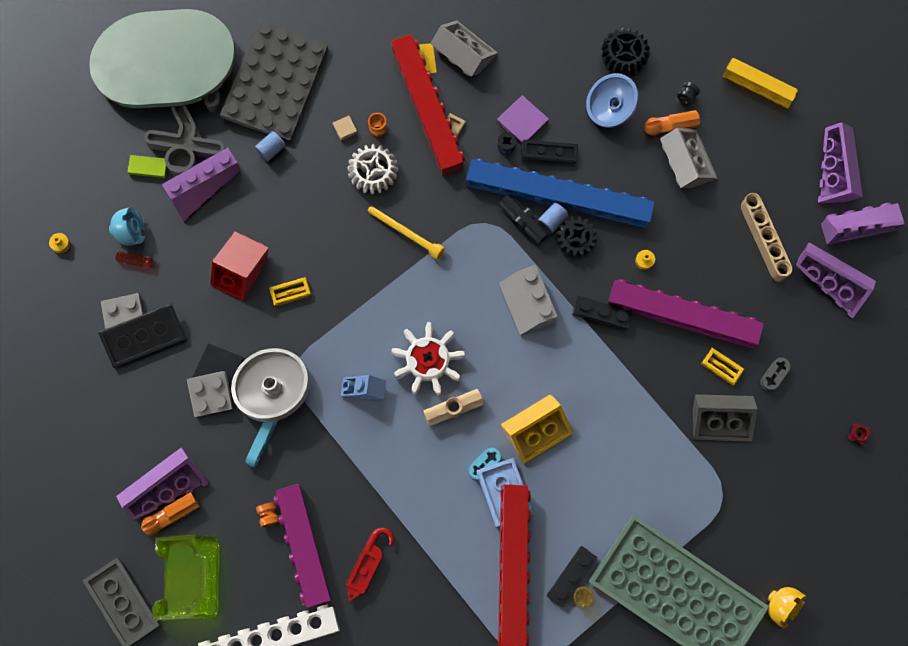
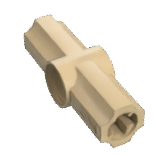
[423,389,484,427]

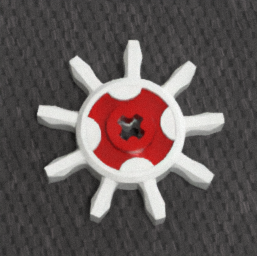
[391,322,465,395]

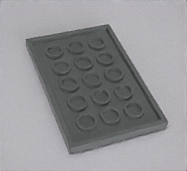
[220,19,328,142]

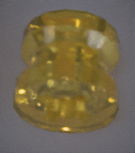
[572,587,594,608]

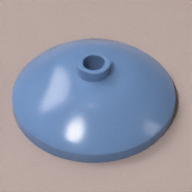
[586,74,639,128]

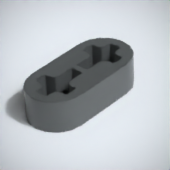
[760,358,790,391]

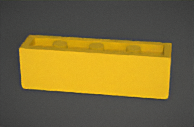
[723,58,797,108]

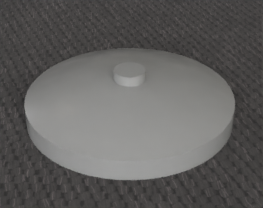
[231,348,309,422]

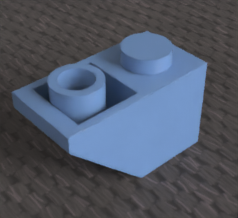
[341,375,386,401]

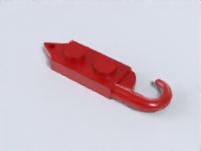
[346,528,394,602]

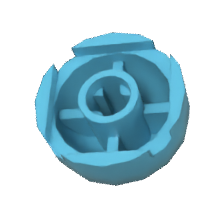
[109,207,145,246]

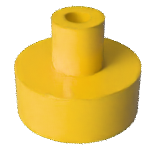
[49,233,70,253]
[635,250,655,270]

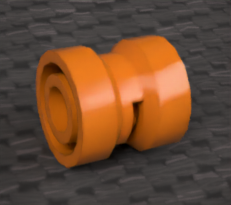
[368,113,387,137]
[256,502,280,527]

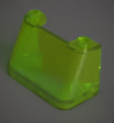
[152,535,219,620]

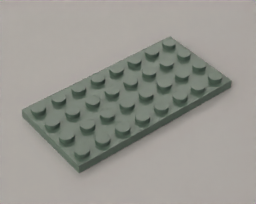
[588,514,769,646]

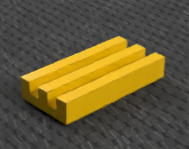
[269,277,311,307]
[701,348,744,386]

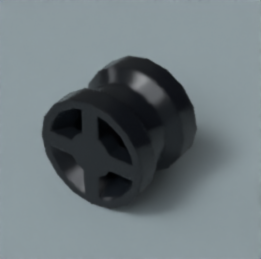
[677,82,700,105]
[497,132,516,155]

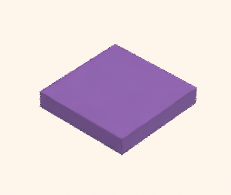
[497,95,549,144]

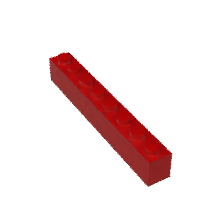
[391,34,465,176]
[498,484,531,646]

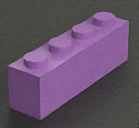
[818,122,863,203]
[162,148,240,222]
[821,203,905,245]
[796,243,876,319]
[116,447,209,520]

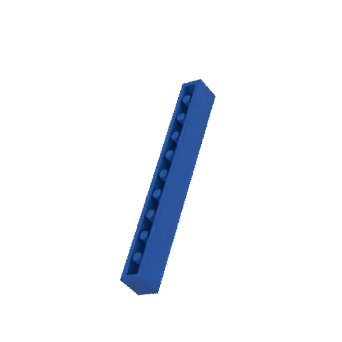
[466,159,654,228]

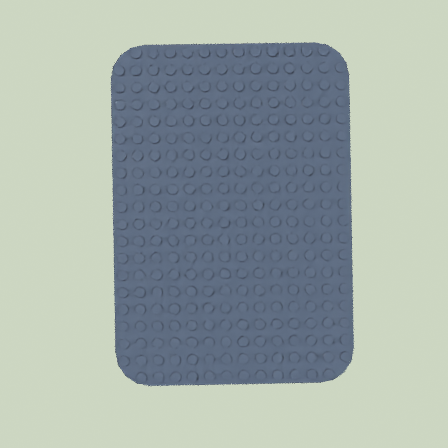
[300,223,723,646]

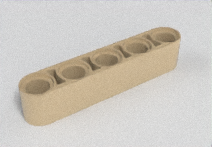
[741,193,792,282]

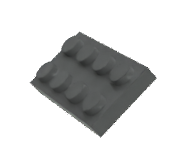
[82,558,161,646]

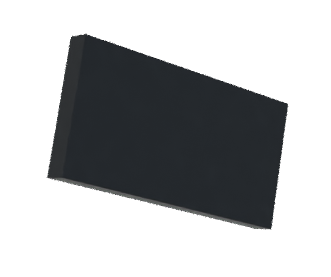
[98,303,186,368]

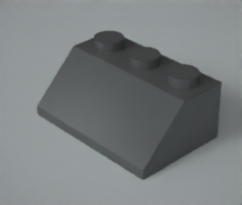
[693,395,758,442]

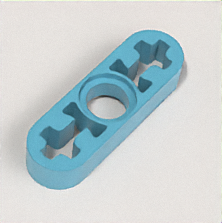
[245,420,278,468]

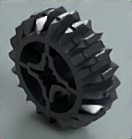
[601,27,650,76]

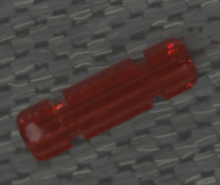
[115,251,153,268]

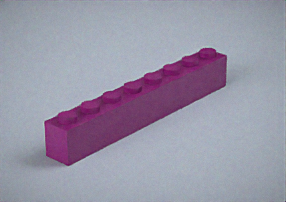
[608,279,764,349]

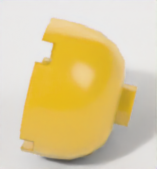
[767,587,807,629]

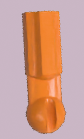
[644,110,700,136]
[141,492,200,535]

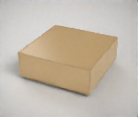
[447,113,466,137]
[332,116,357,141]

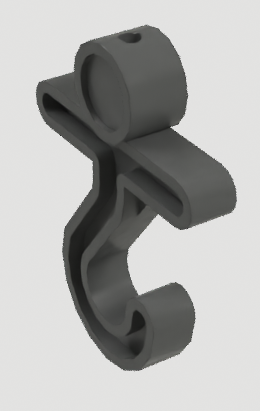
[144,90,225,177]

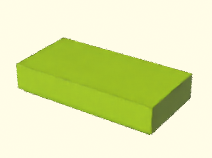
[127,155,167,178]

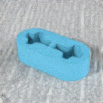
[469,448,501,481]

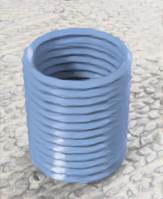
[255,131,285,161]
[538,203,568,234]

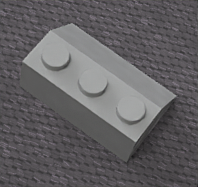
[430,20,498,77]
[660,128,718,188]
[499,265,558,336]

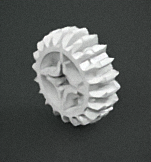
[348,144,398,195]

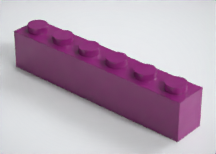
[274,484,332,609]

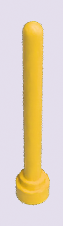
[368,207,446,260]

